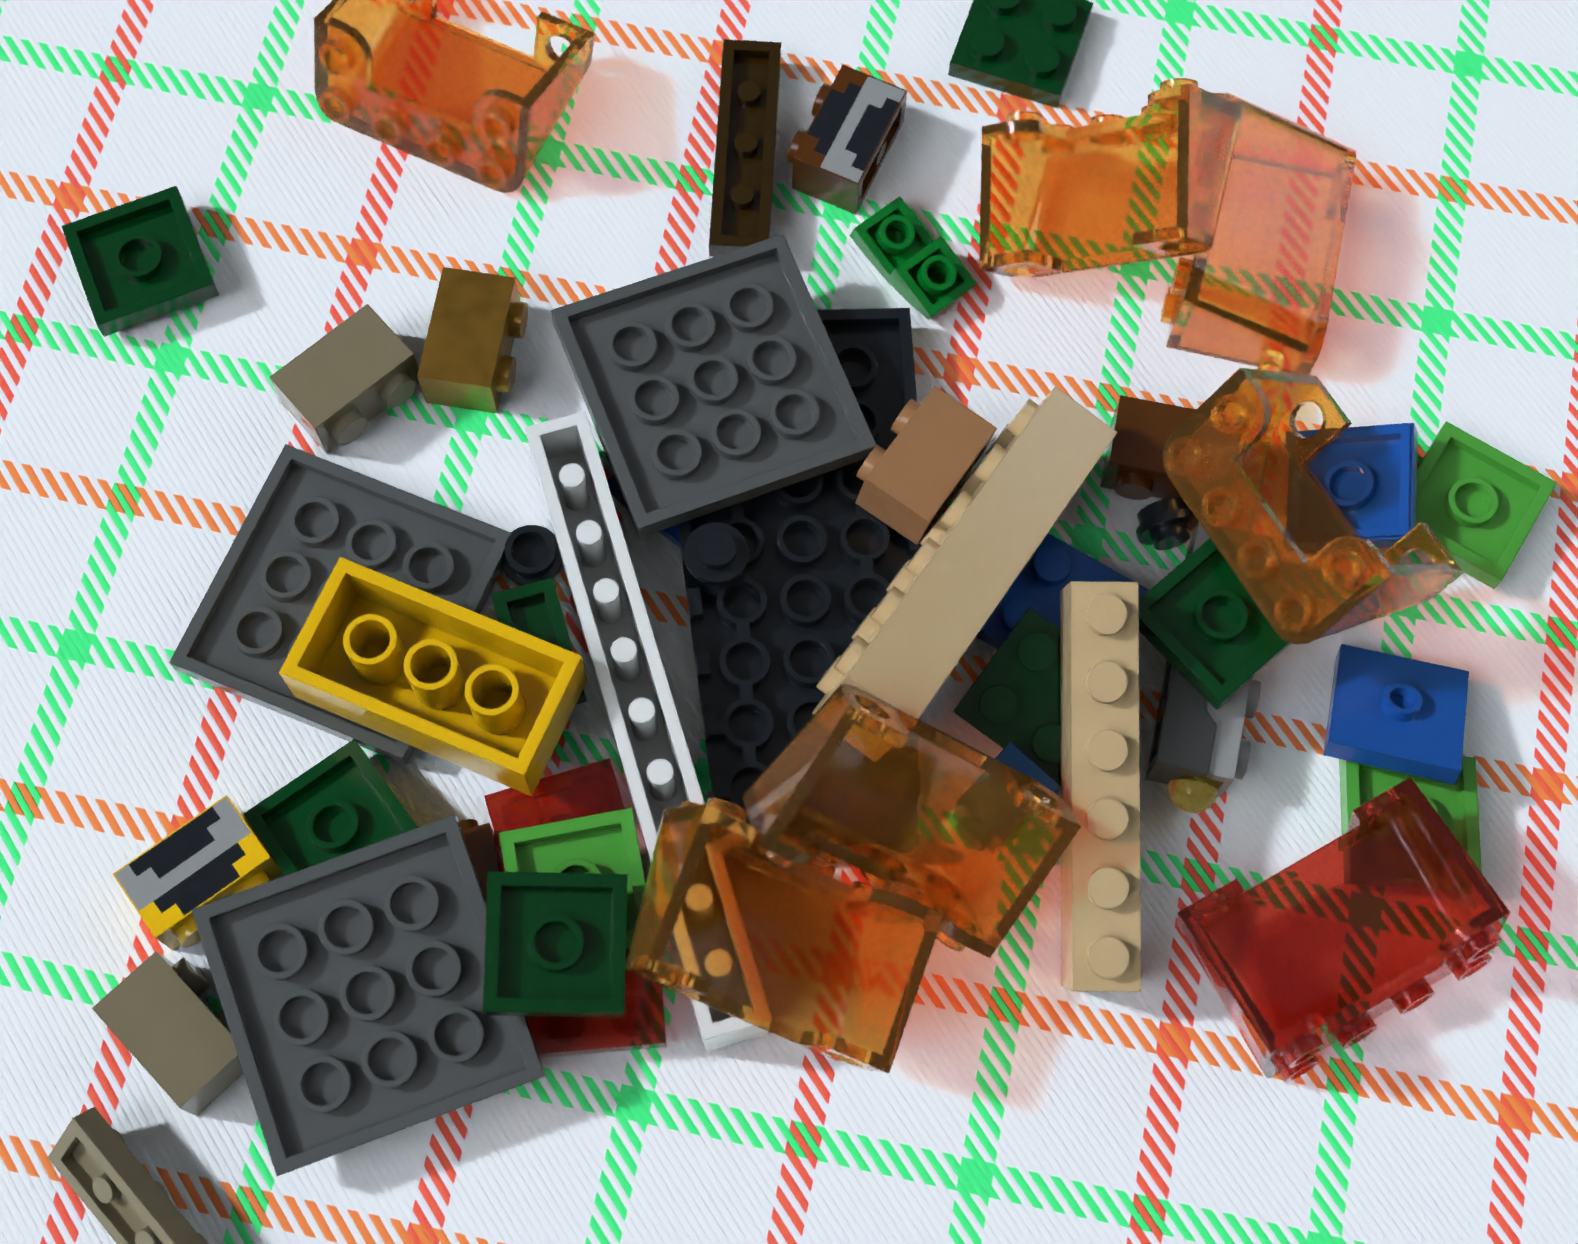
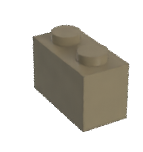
[269,303,419,454]
[92,951,244,1116]

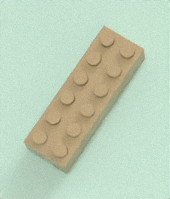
[812,386,1117,760]

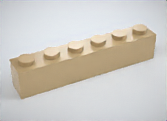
[1060,581,1141,992]

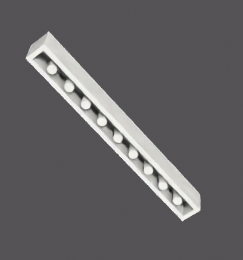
[524,411,770,1052]

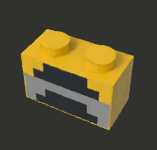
[112,795,282,951]

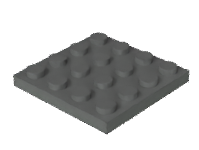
[551,234,876,538]
[169,444,512,765]
[191,815,546,1176]

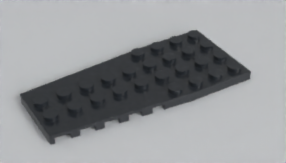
[677,308,922,858]

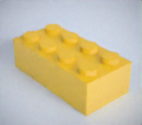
[279,557,587,796]

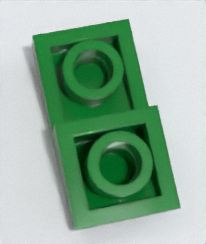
[850,196,977,320]

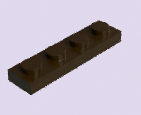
[709,39,781,257]

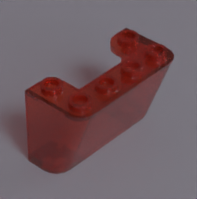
[1177,777,1511,1083]

